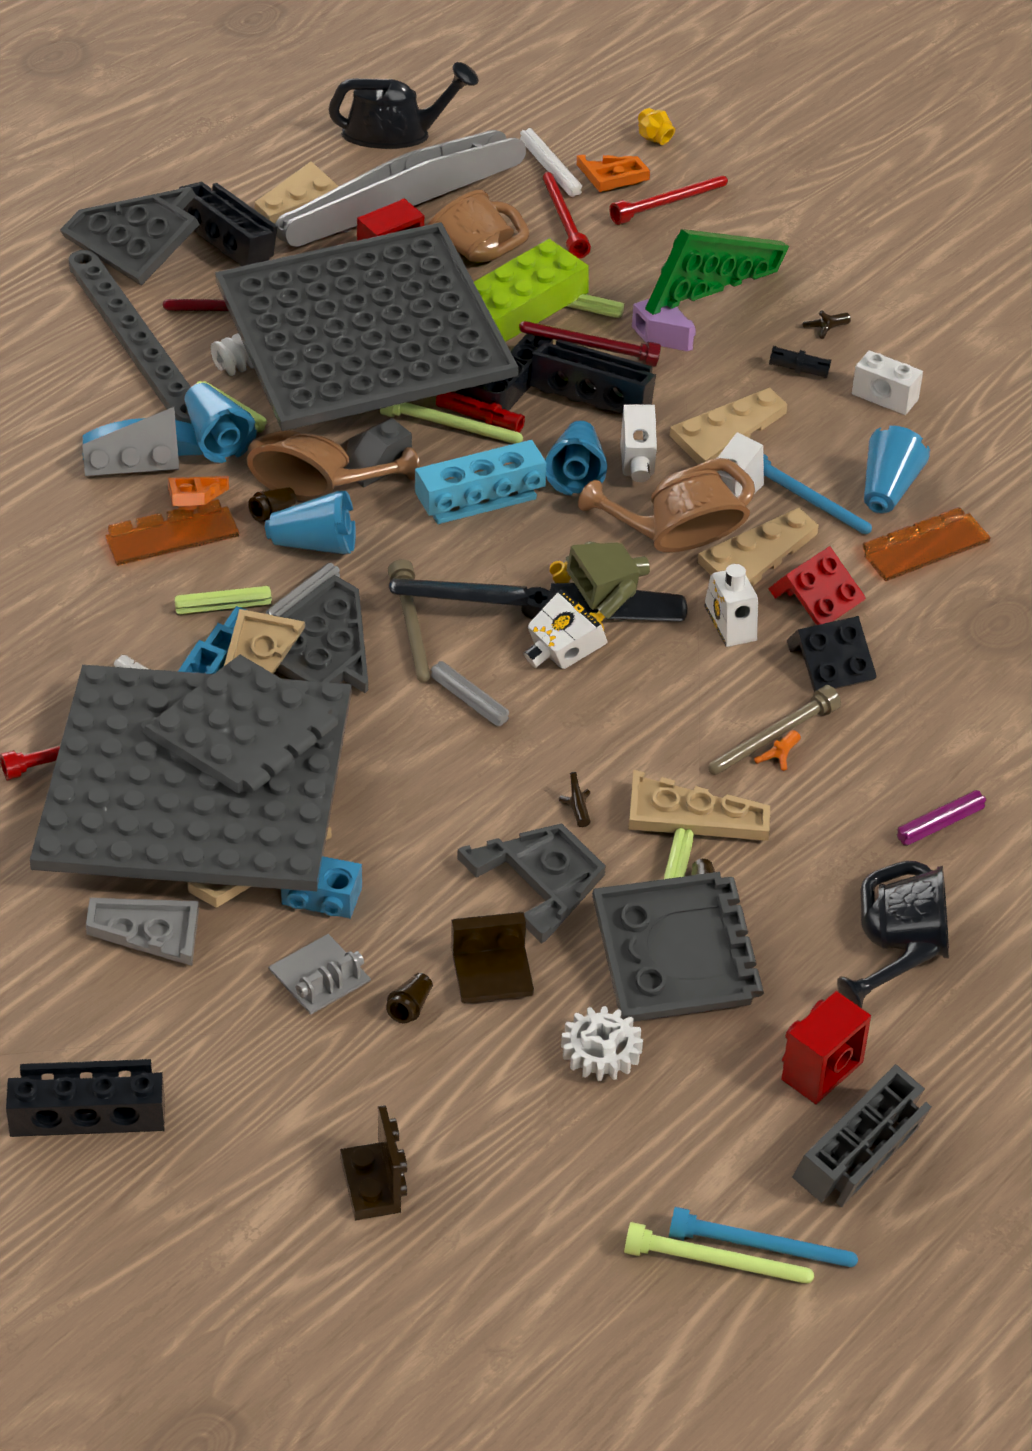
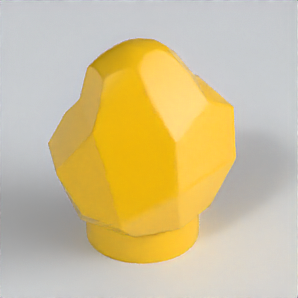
[638,108,676,145]

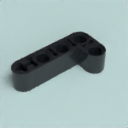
[455,334,554,411]

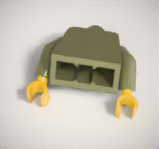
[550,541,650,631]

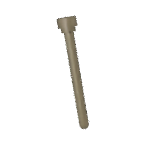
[388,559,430,683]
[708,685,841,775]

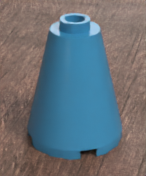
[184,383,257,463]
[545,421,607,496]
[864,426,930,513]
[265,491,356,555]

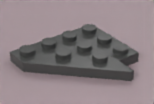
[60,187,199,286]
[276,575,368,693]

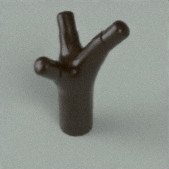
[802,310,851,339]
[559,772,591,827]

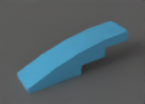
[178,606,246,674]

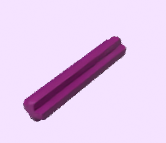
[896,790,986,846]

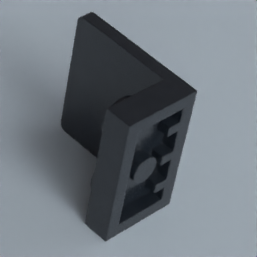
[787,616,877,692]

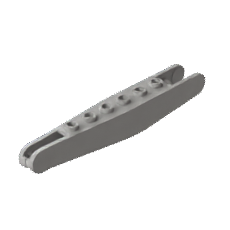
[275,130,526,247]

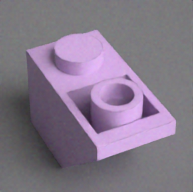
[632,298,696,351]

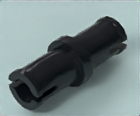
[769,346,832,378]

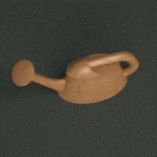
[428,190,529,262]
[247,430,420,501]
[578,458,755,552]

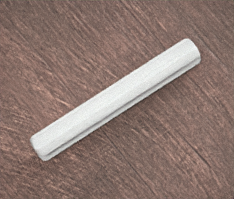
[520,128,582,197]

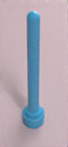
[763,453,872,535]
[669,1207,858,1267]

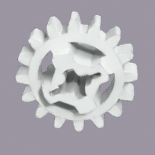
[561,1006,643,1081]

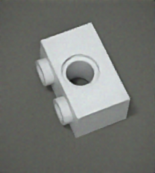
[852,350,923,415]

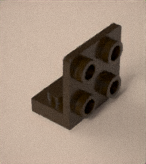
[451,912,534,1003]
[340,1105,407,1221]

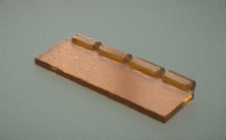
[105,499,239,566]
[863,507,991,582]

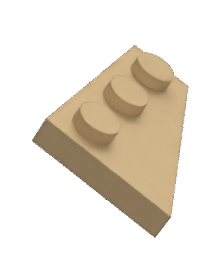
[255,162,339,224]
[224,609,305,674]

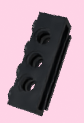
[179,181,278,267]
[529,339,656,414]
[6,1059,165,1137]

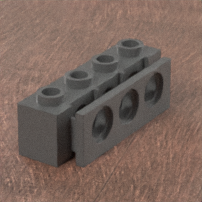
[792,1064,932,1207]

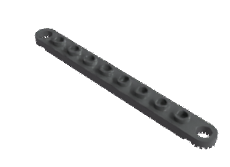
[69,250,191,424]

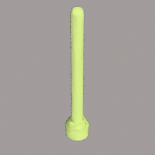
[380,402,523,444]
[624,1222,814,1284]

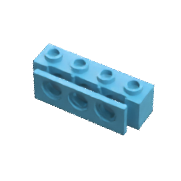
[415,440,547,524]

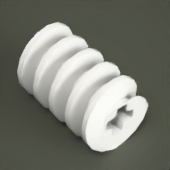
[211,333,254,376]

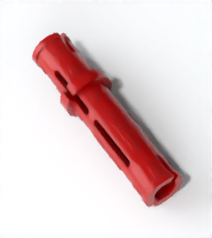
[436,392,525,433]

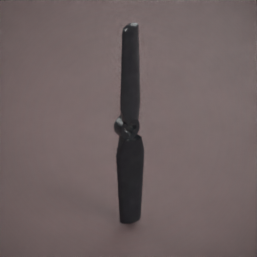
[389,578,688,621]

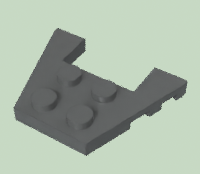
[457,823,606,944]

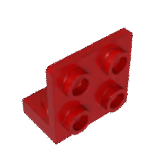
[768,546,866,625]

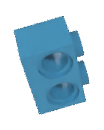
[281,856,362,919]

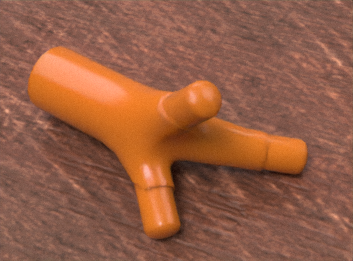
[754,730,801,771]

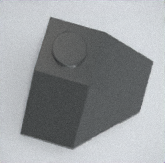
[344,418,412,487]

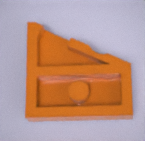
[577,155,650,192]
[168,476,229,510]

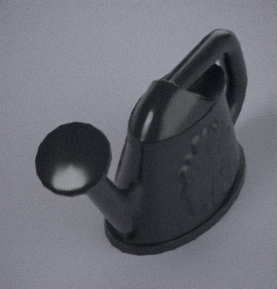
[328,62,479,149]
[837,861,949,1008]

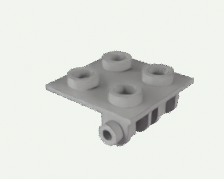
[269,934,371,1015]

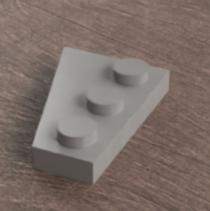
[82,407,179,476]
[86,898,199,966]

